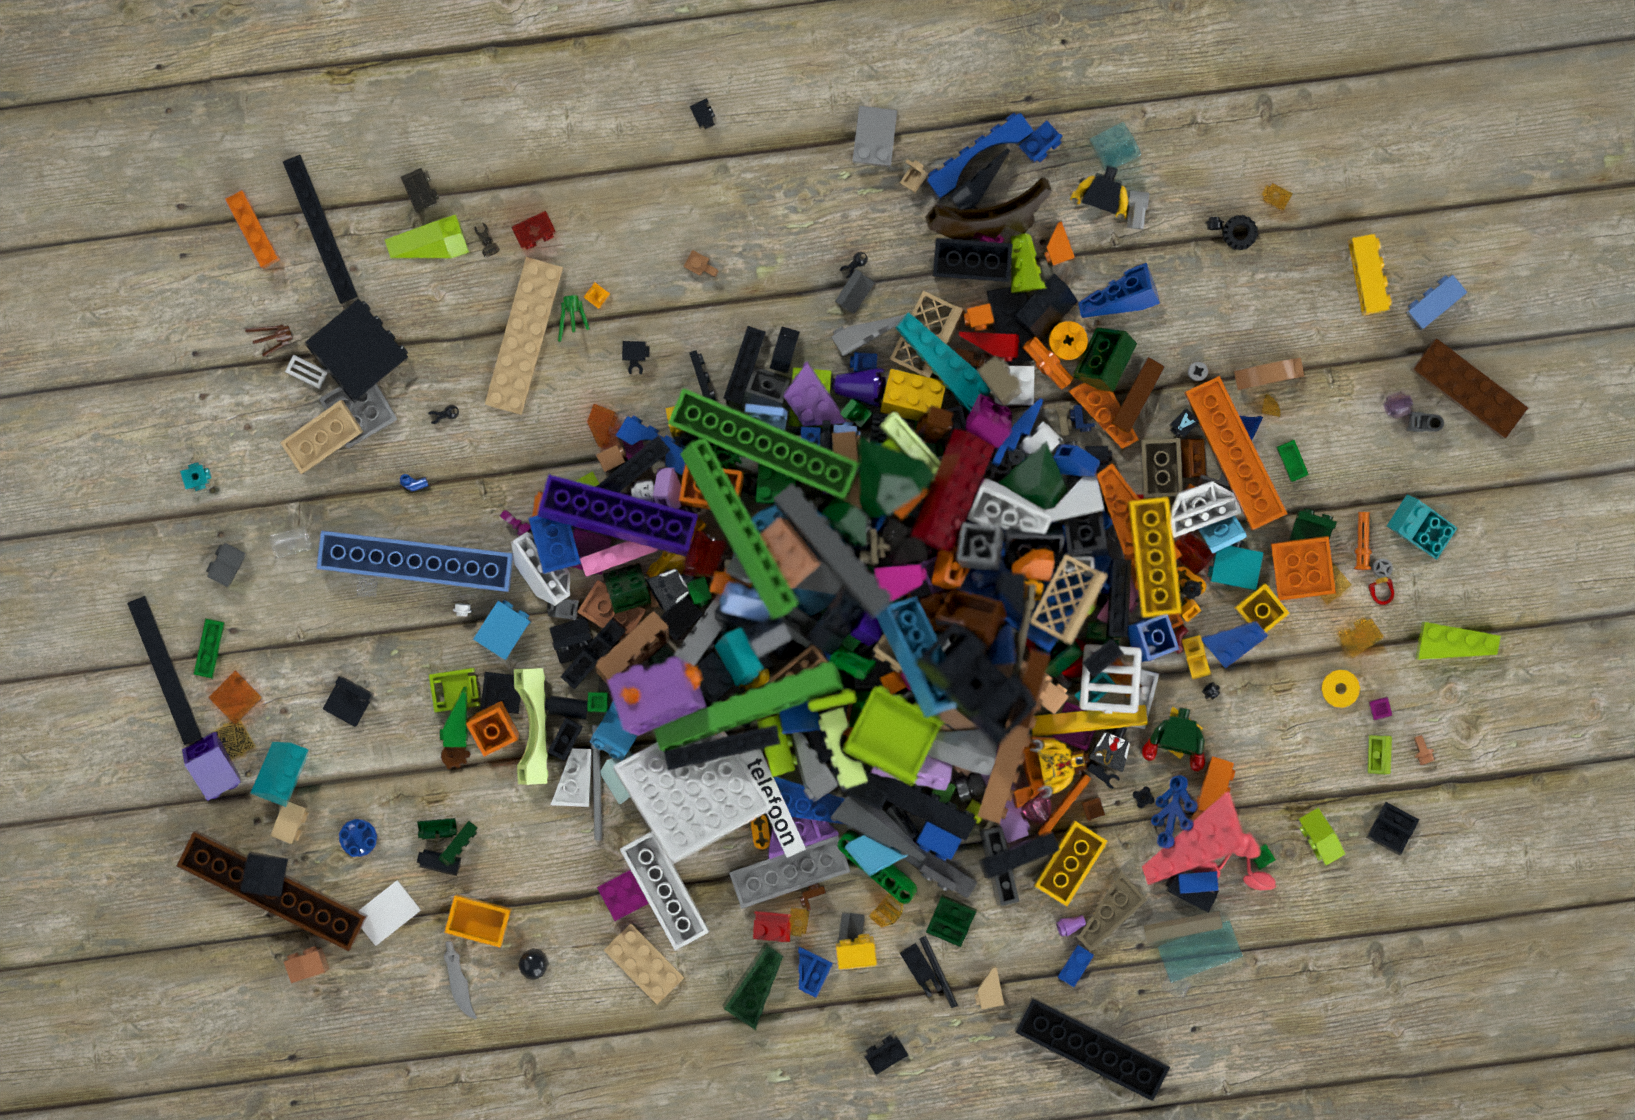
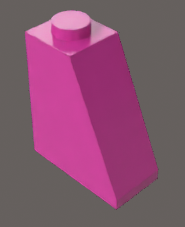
[875,564,926,601]

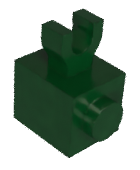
[1086,621,1121,646]

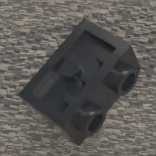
[864,1035,909,1075]

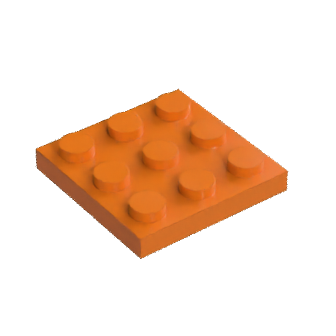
[1271,536,1336,601]

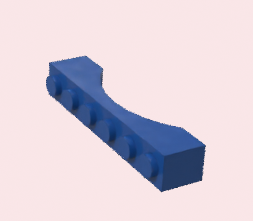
[926,112,1034,200]

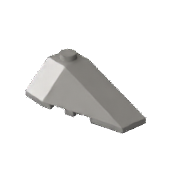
[831,315,904,357]
[927,728,997,776]
[790,732,838,802]

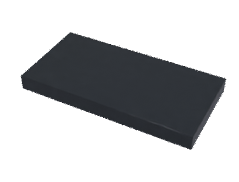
[987,287,1034,365]

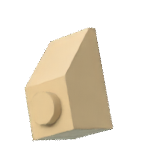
[974,966,1004,1010]

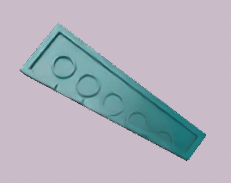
[895,312,991,414]

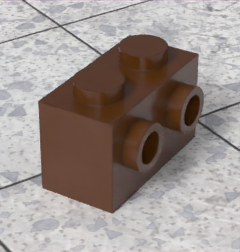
[915,405,953,444]

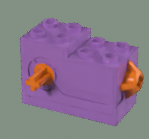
[607,657,706,736]

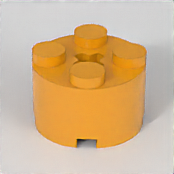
[1048,321,1088,361]

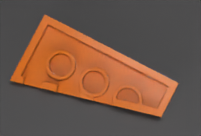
[1068,383,1139,449]

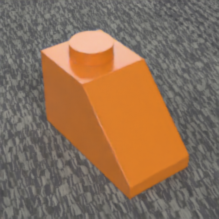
[1044,221,1075,267]
[1011,549,1054,581]

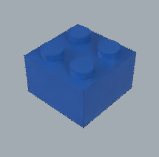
[1127,614,1179,662]
[916,821,962,861]

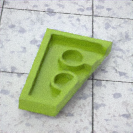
[1011,233,1046,294]

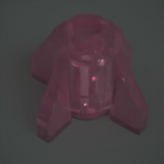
[1021,790,1051,824]

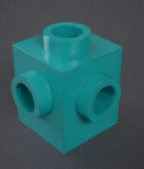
[180,462,212,491]

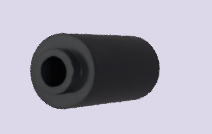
[545,695,588,720]
[417,849,461,876]

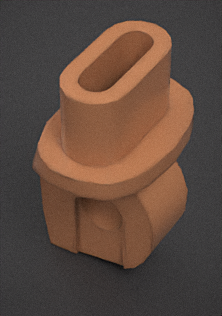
[1414,735,1435,765]

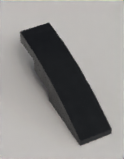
[560,617,627,690]

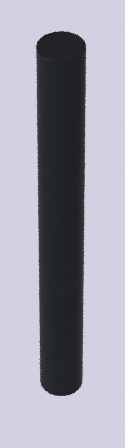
[919,935,958,1008]

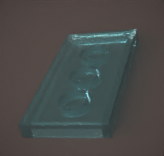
[1157,920,1243,983]

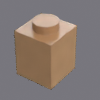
[596,445,627,473]

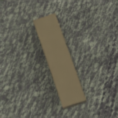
[1144,911,1223,943]

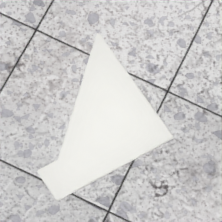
[1045,474,1104,521]

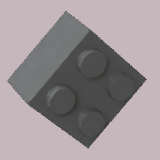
[957,524,1004,571]

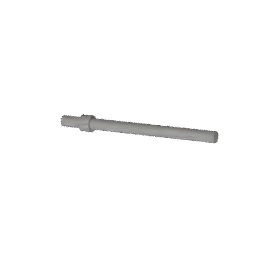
[591,725,602,840]

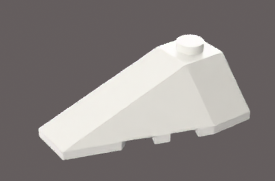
[967,478,1053,534]

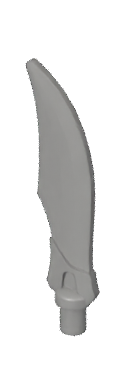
[444,941,477,1019]

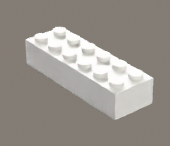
[620,831,709,950]

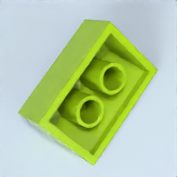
[757,714,798,777]

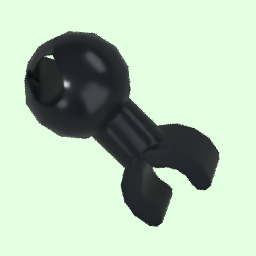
[840,252,868,278]
[428,404,459,424]

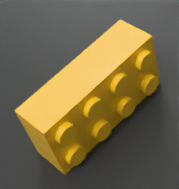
[1348,234,1392,316]
[1033,820,1108,906]

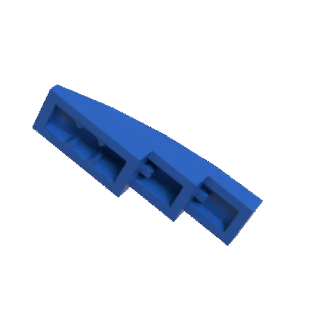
[991,399,1043,467]

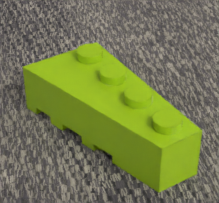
[1415,622,1501,660]

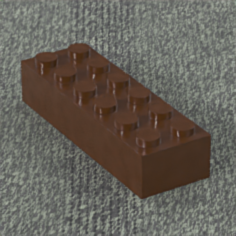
[1411,338,1529,439]

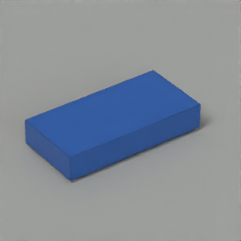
[1178,871,1219,894]

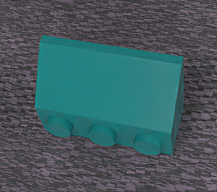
[250,742,309,807]

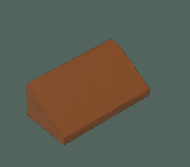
[1181,438,1206,478]

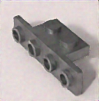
[904,843,977,898]

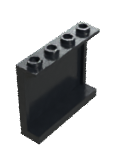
[305,298,408,403]

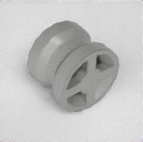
[1188,362,1208,382]
[1372,559,1393,578]

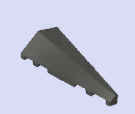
[830,795,927,863]

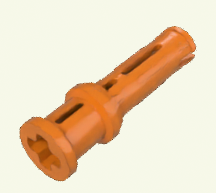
[1354,512,1372,570]

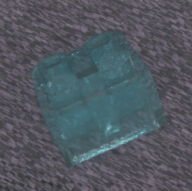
[1089,122,1142,170]

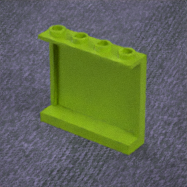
[842,686,944,786]

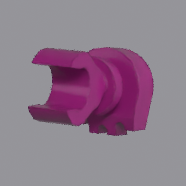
[500,510,531,536]

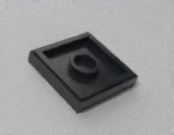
[480,672,521,714]

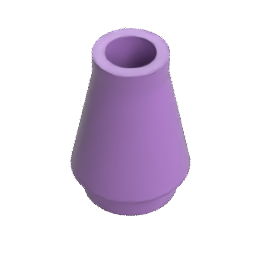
[1056,915,1086,937]

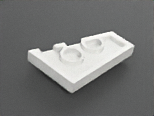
[551,748,592,807]

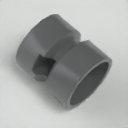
[954,773,986,803]

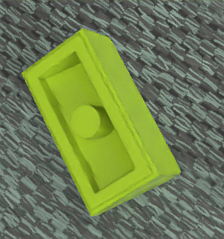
[1367,735,1392,774]

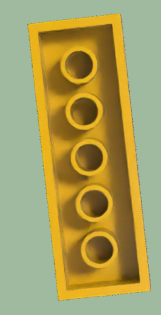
[1128,497,1181,617]

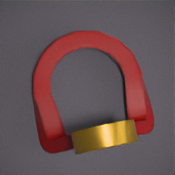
[1369,577,1394,605]

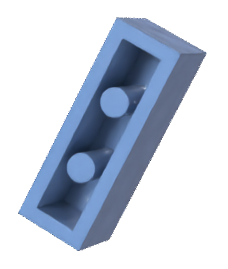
[1406,275,1468,330]
[719,582,771,622]

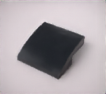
[1366,802,1420,855]

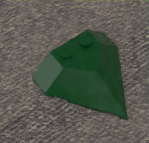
[859,437,935,518]
[997,441,1069,511]

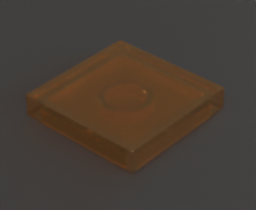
[208,670,263,725]

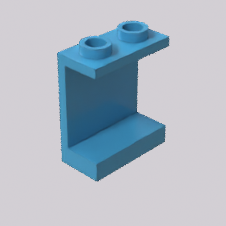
[473,600,531,660]
[589,700,637,761]

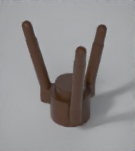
[245,324,293,357]

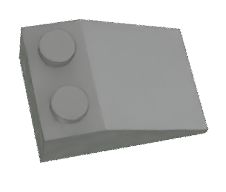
[853,106,897,168]

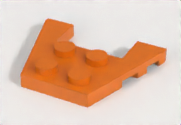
[999,737,1055,808]

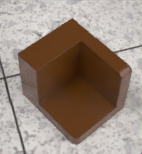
[1081,797,1105,821]

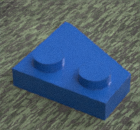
[798,947,833,998]

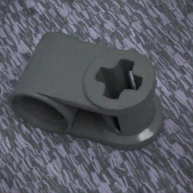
[1406,412,1444,432]

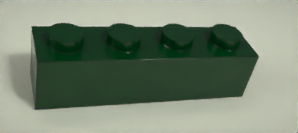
[438,821,478,866]

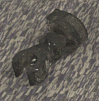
[474,223,500,258]

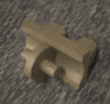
[859,529,890,567]

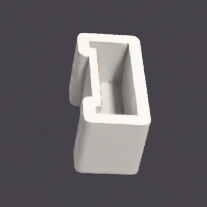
[1062,557,1094,576]

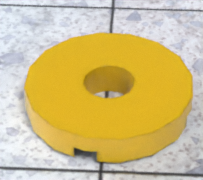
[1321,669,1360,708]

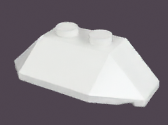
[1170,481,1241,538]
[511,532,570,606]

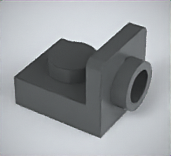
[547,599,579,620]

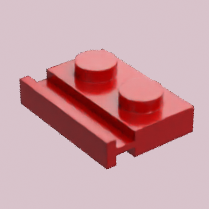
[753,911,791,942]

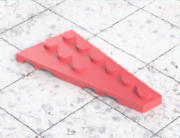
[1142,792,1247,885]

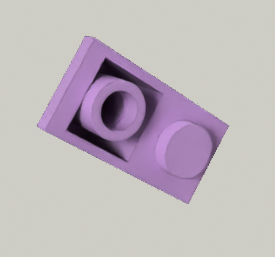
[653,468,682,509]

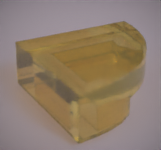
[1261,394,1281,417]

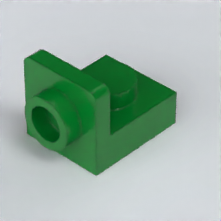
[840,399,873,428]

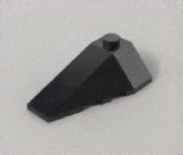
[949,148,1010,210]

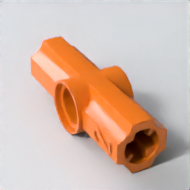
[1023,336,1073,389]

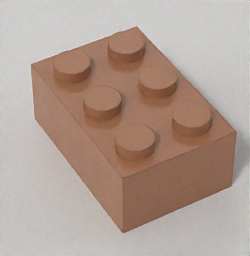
[760,517,821,589]

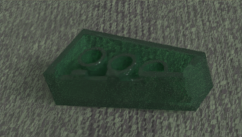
[722,942,783,1030]

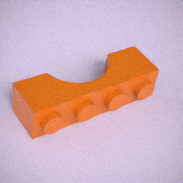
[225,190,280,269]

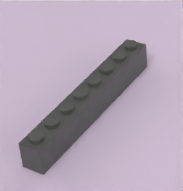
[774,484,891,619]

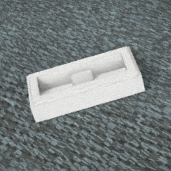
[285,355,328,389]

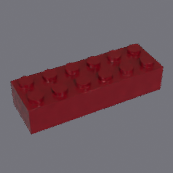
[911,429,995,553]

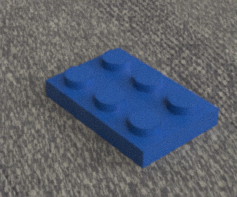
[528,515,581,574]

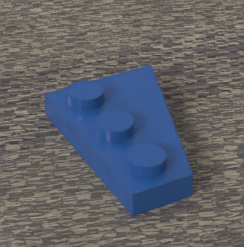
[1201,621,1268,669]

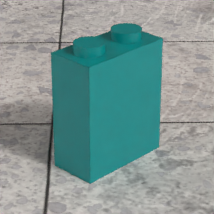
[1207,546,1264,590]
[715,628,763,686]

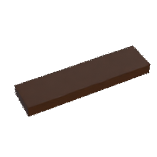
[1111,357,1165,433]
[1010,649,1051,729]

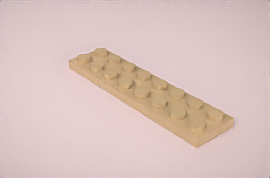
[485,257,563,415]

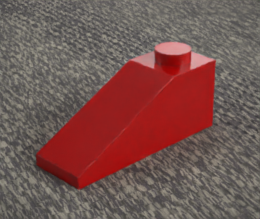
[959,332,1019,361]

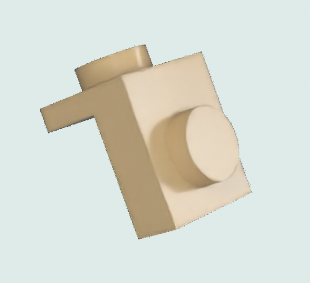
[900,159,928,193]

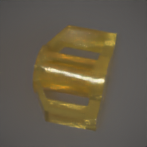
[868,893,904,928]

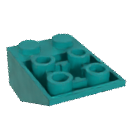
[1386,494,1457,560]

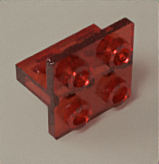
[683,531,726,576]

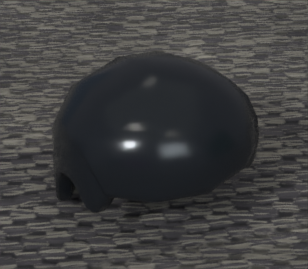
[518,948,549,980]

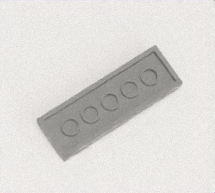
[729,835,851,909]

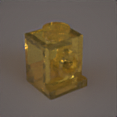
[1261,183,1293,212]
[789,907,810,937]

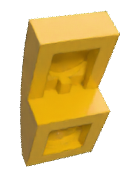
[1182,635,1211,680]

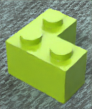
[1299,808,1345,866]

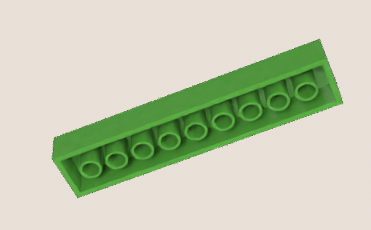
[668,388,859,500]

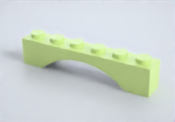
[514,668,548,785]

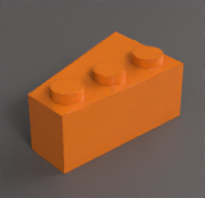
[931,529,970,590]
[1191,756,1236,820]

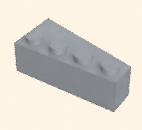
[674,594,728,666]

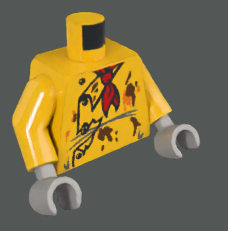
[1030,739,1085,799]

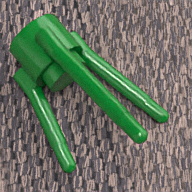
[558,295,589,342]

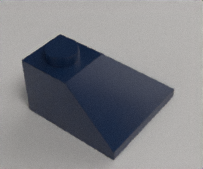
[986,624,1016,665]

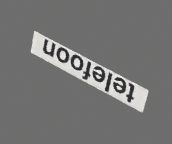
[740,749,806,858]

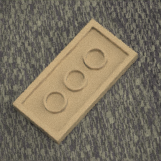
[280,400,363,474]
[604,923,685,1004]

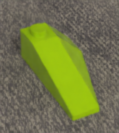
[385,214,469,259]

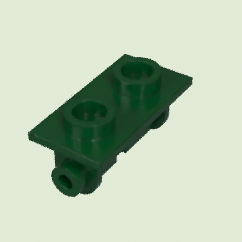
[417,818,458,840]

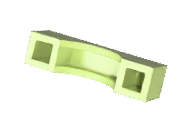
[818,708,868,789]

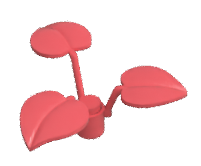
[1191,833,1277,891]

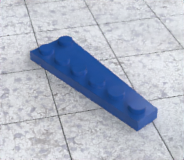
[773,777,846,825]

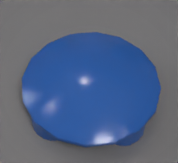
[339,819,377,857]

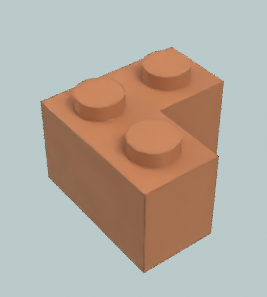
[284,946,329,983]

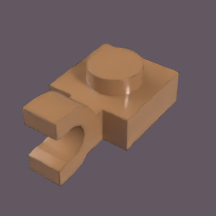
[683,250,719,278]

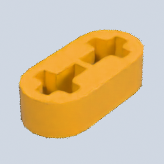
[1176,567,1206,594]
[751,814,770,849]

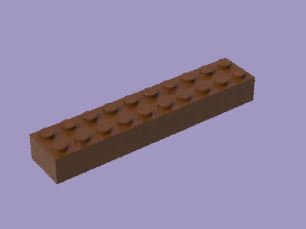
[176,830,368,951]

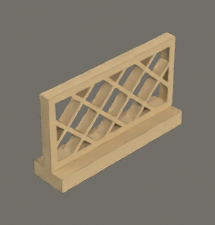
[889,291,965,378]
[1029,554,1108,645]

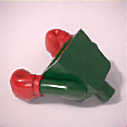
[1142,708,1206,771]

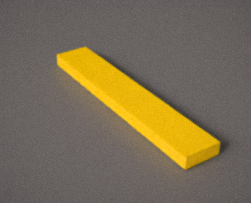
[1032,705,1148,737]

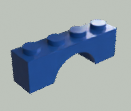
[616,415,686,476]

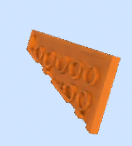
[1096,463,1182,590]

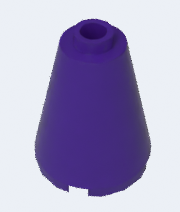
[832,368,886,407]

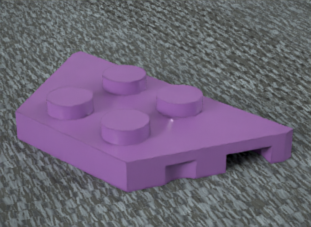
[784,361,846,426]
[768,817,839,859]

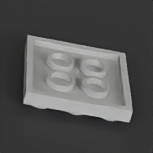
[319,384,398,449]

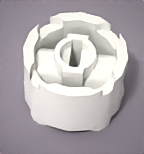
[1019,422,1063,457]

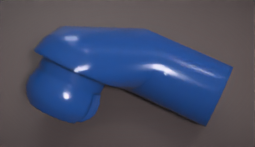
[400,474,429,491]

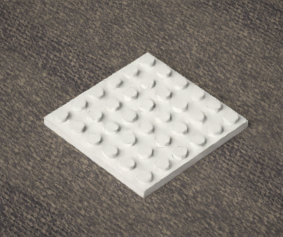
[613,731,772,864]

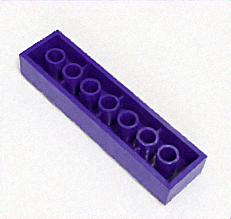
[538,474,698,557]

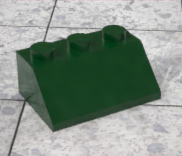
[1073,327,1137,392]

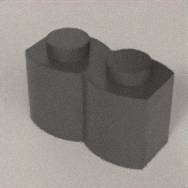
[206,543,247,588]

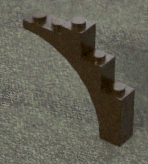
[925,177,1052,240]

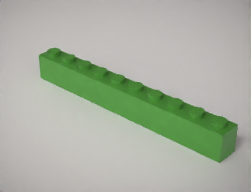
[680,438,798,619]
[654,662,843,752]

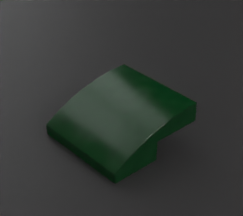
[926,895,977,947]

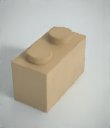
[270,800,309,844]

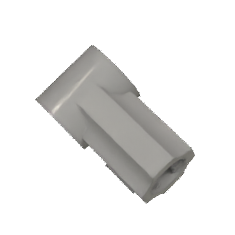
[1127,190,1149,230]

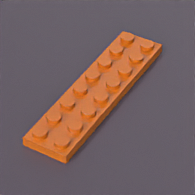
[1184,376,1287,531]

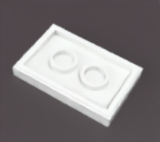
[359,880,421,946]

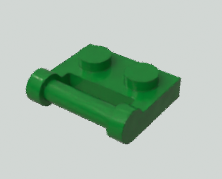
[829,645,877,679]

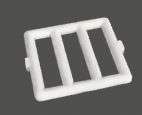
[1080,644,1142,714]

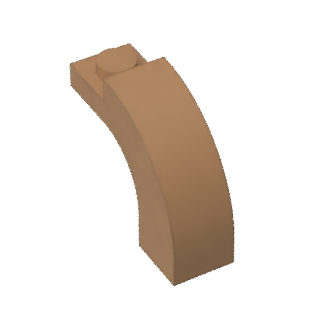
[1234,358,1305,390]

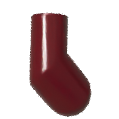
[1173,624,1189,654]

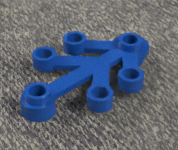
[1151,775,1198,849]

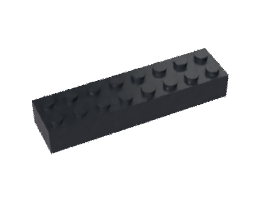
[1014,996,1170,1101]

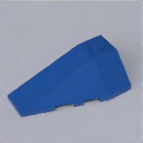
[1078,263,1160,318]

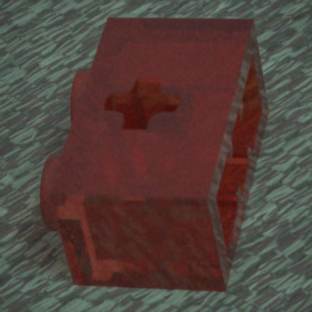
[511,211,557,250]
[1173,531,1215,575]

